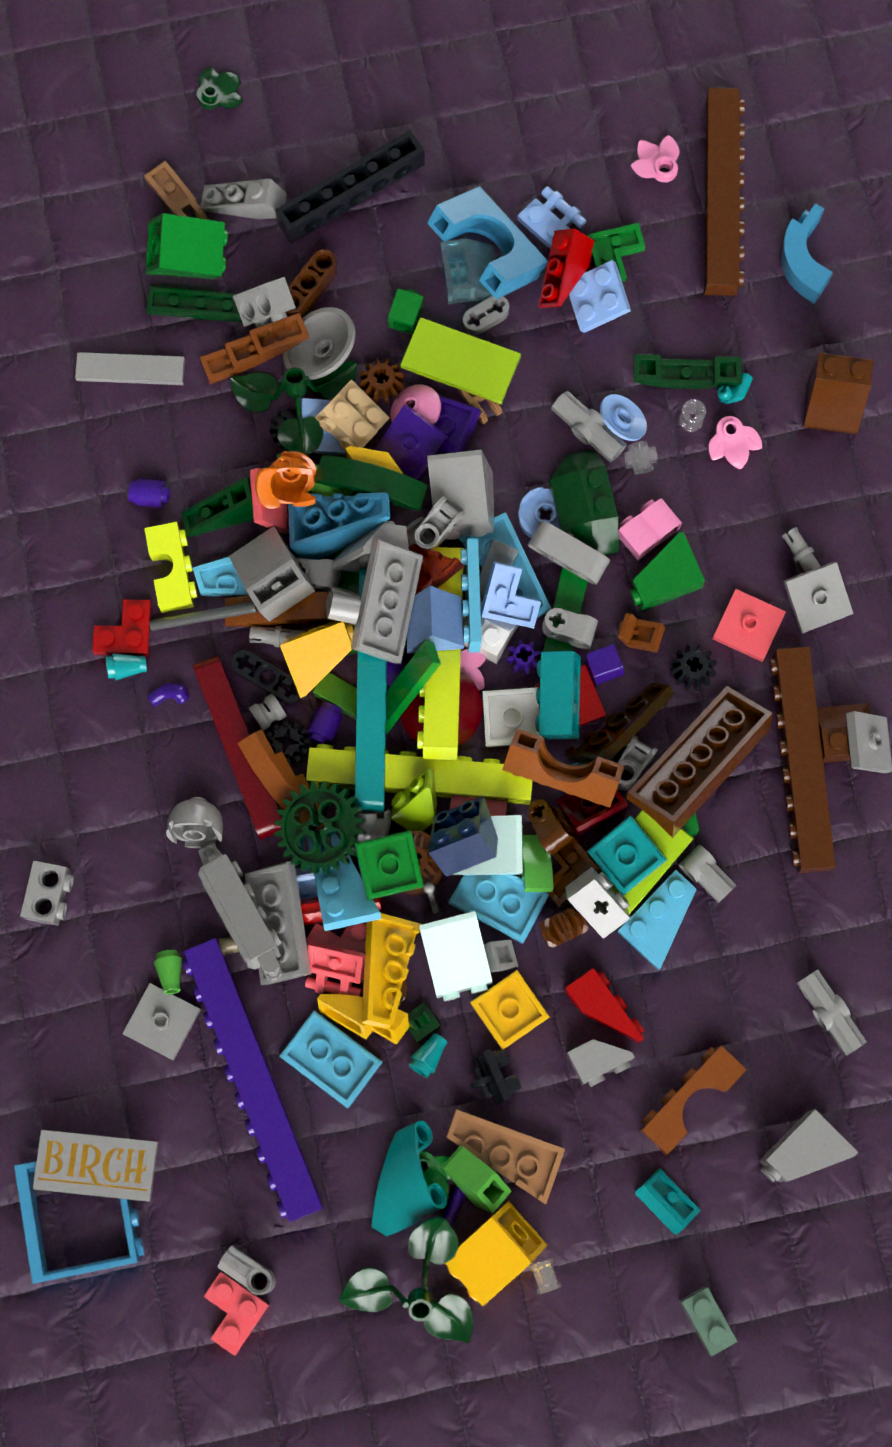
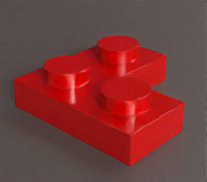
[92,599,152,656]

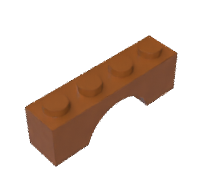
[502,728,624,808]
[640,1046,747,1155]

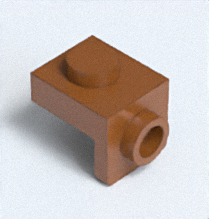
[618,613,666,653]

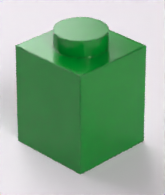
[388,289,424,335]

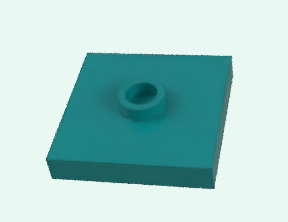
[587,815,668,896]

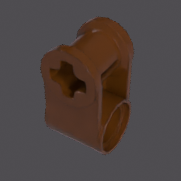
[527,799,576,855]

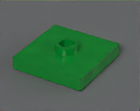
[354,830,424,900]

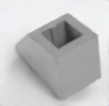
[566,1039,635,1087]

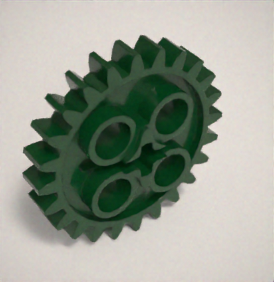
[274,781,367,874]

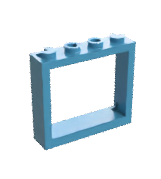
[14,1161,144,1284]

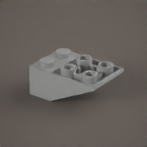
[229,526,315,622]

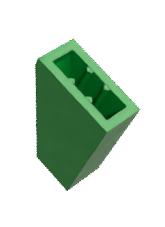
[629,532,705,612]

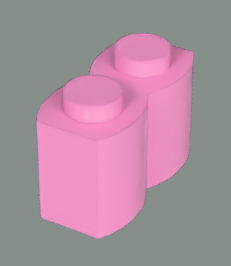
[618,498,682,561]

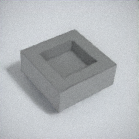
[484,940,518,973]

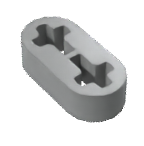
[463,296,509,336]

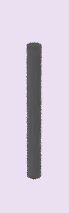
[149,602,258,631]

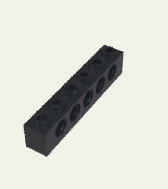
[275,130,425,244]

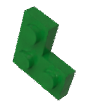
[587,223,646,282]

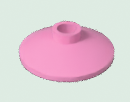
[390,384,441,425]

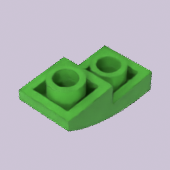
[521,835,553,892]

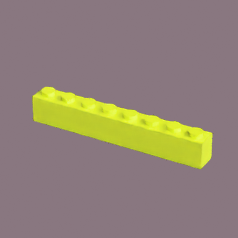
[418,547,464,760]
[306,744,532,805]

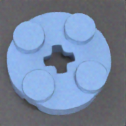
[518,487,561,538]

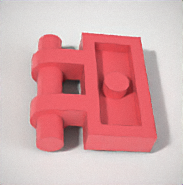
[305,941,365,997]

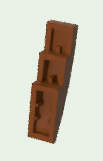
[200,313,309,385]
[225,592,335,627]
[237,729,325,830]

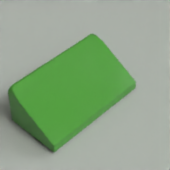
[313,672,357,720]

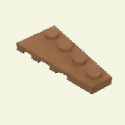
[446,1109,565,1205]

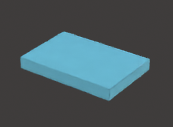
[448,875,549,944]
[279,1010,383,1109]

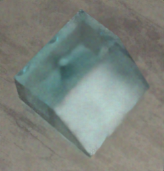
[440,238,495,304]

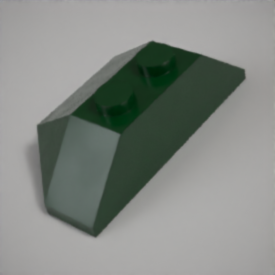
[549,450,619,555]

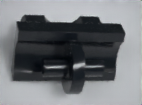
[470,1049,521,1105]

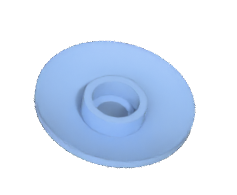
[600,394,647,441]

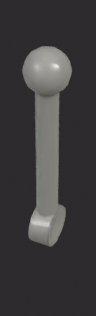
[423,882,439,914]

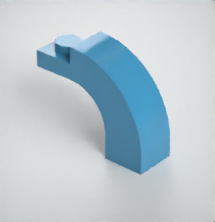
[781,203,833,304]

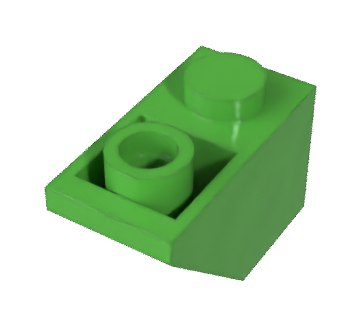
[442,1145,511,1213]

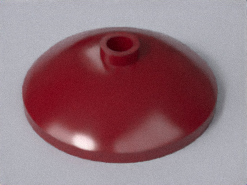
[400,671,483,746]

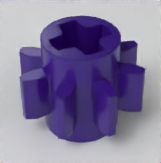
[507,640,541,676]

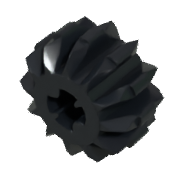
[670,644,717,691]

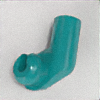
[717,373,753,404]

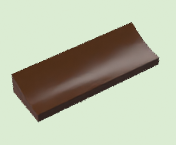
[627,686,773,838]

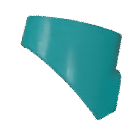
[371,1120,447,1236]

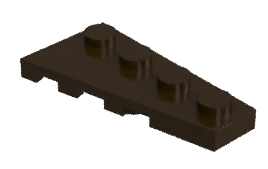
[564,682,675,764]

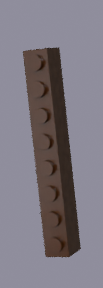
[704,88,745,296]
[769,647,836,874]

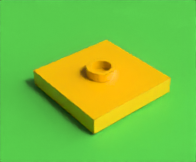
[470,970,550,1050]

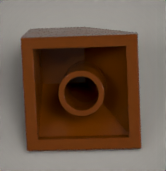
[817,703,870,763]

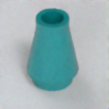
[106,653,147,681]
[409,1033,448,1078]

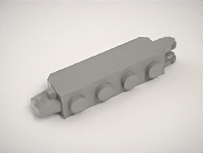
[198,843,283,982]

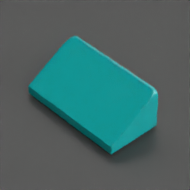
[635,1168,701,1235]

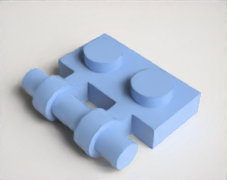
[517,186,587,249]

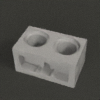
[233,277,296,328]
[20,861,74,926]

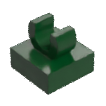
[408,1002,441,1043]

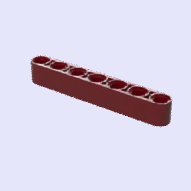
[192,655,282,840]

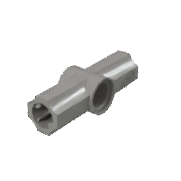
[551,391,627,463]
[797,970,867,1056]

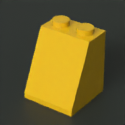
[280,620,355,698]
[445,1201,548,1306]

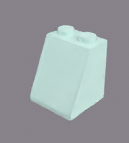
[453,815,522,875]
[419,911,492,1001]

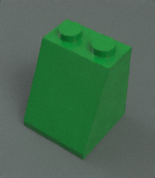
[145,213,228,279]

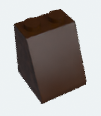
[803,353,874,434]

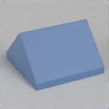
[407,586,464,653]

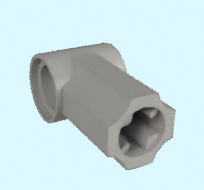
[679,845,736,903]
[217,1245,276,1295]

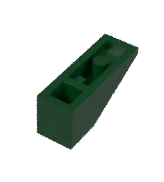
[181,477,254,537]

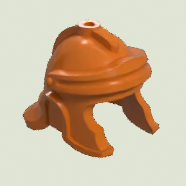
[255,451,317,509]

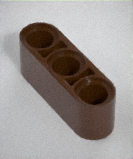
[286,249,337,318]

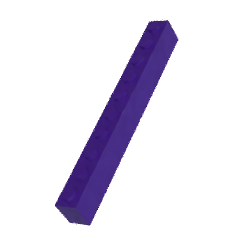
[182,938,324,1222]

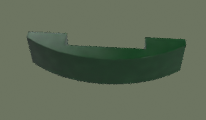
[633,354,742,389]
[314,455,428,512]

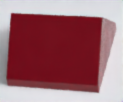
[556,790,628,838]

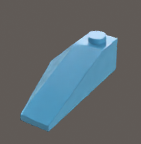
[288,492,390,560]

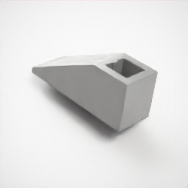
[200,178,287,219]

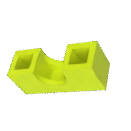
[144,522,197,613]

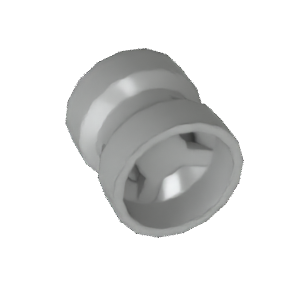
[249,693,287,731]

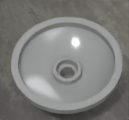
[283,307,356,380]

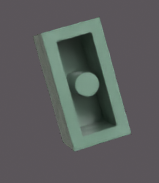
[679,1287,737,1356]

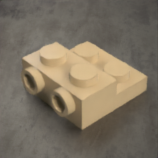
[315,379,389,450]

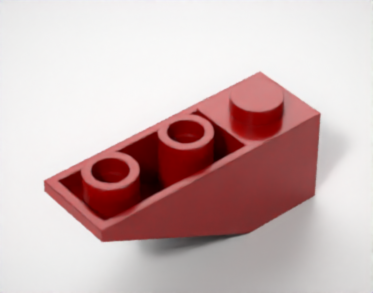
[538,228,594,308]
[564,968,644,1043]

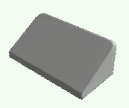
[479,539,519,596]

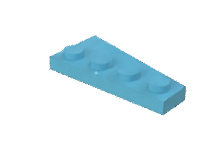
[458,512,552,618]

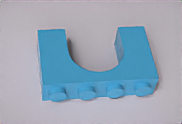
[427,186,548,299]

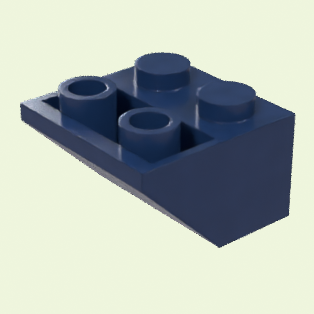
[429,796,498,877]

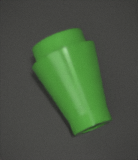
[154,950,182,995]

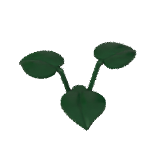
[231,361,357,456]
[339,1217,473,1343]

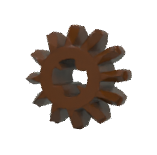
[359,358,404,405]
[539,906,589,947]

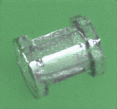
[679,400,706,432]
[528,1258,562,1295]

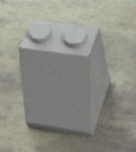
[428,450,494,540]
[759,1110,858,1182]

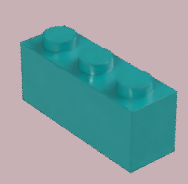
[535,651,581,740]

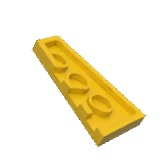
[362,913,422,1029]

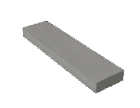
[75,352,185,385]

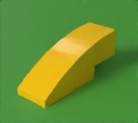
[317,994,409,1045]

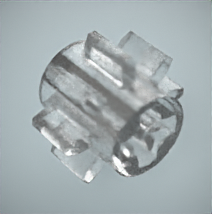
[623,441,658,474]

